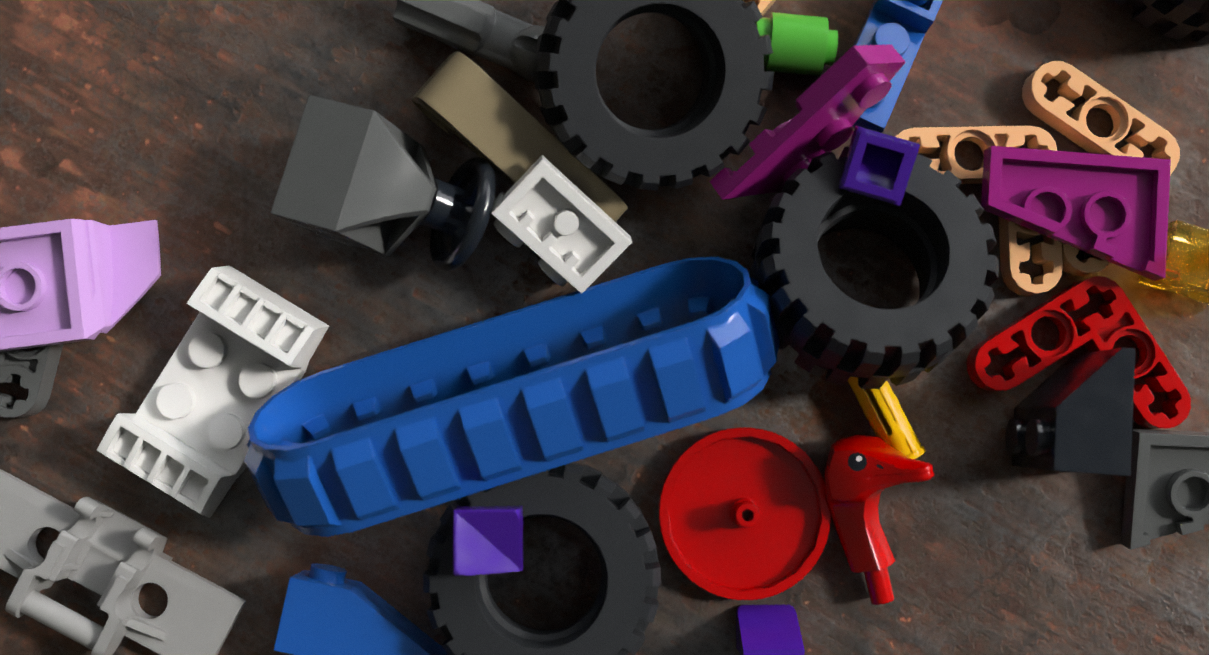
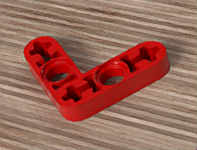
[967,276,1191,428]

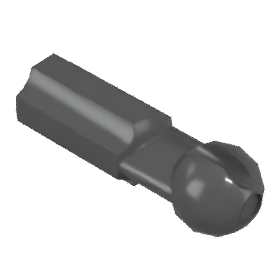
[393,0,545,82]

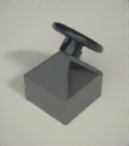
[271,95,496,271]

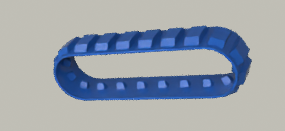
[244,257,780,537]

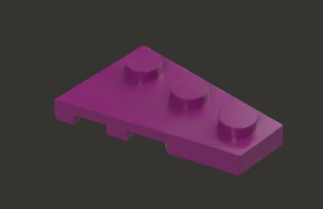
[981,146,1171,281]

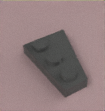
[1120,429,1209,550]

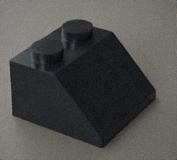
[1005,348,1135,476]

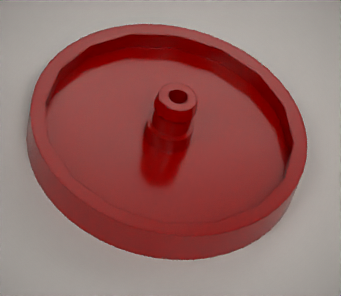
[658,427,831,600]

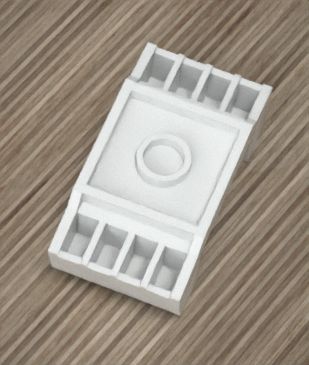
[97,266,329,518]

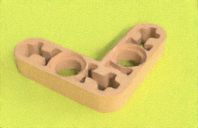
[1022,61,1180,276]
[895,126,1063,296]

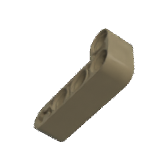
[411,51,628,222]

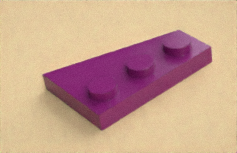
[709,44,906,200]

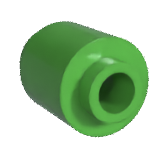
[755,12,838,76]

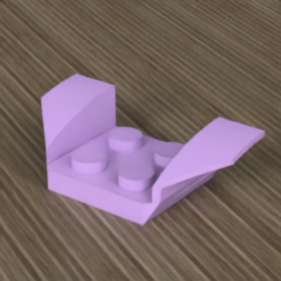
[0,219,161,352]

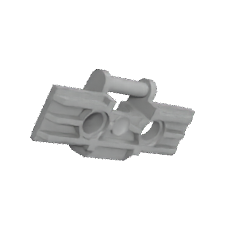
[0,469,246,655]

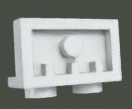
[491,155,632,294]

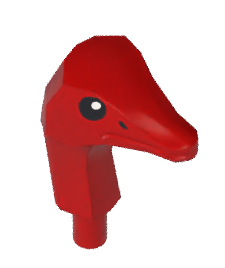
[824,435,934,605]

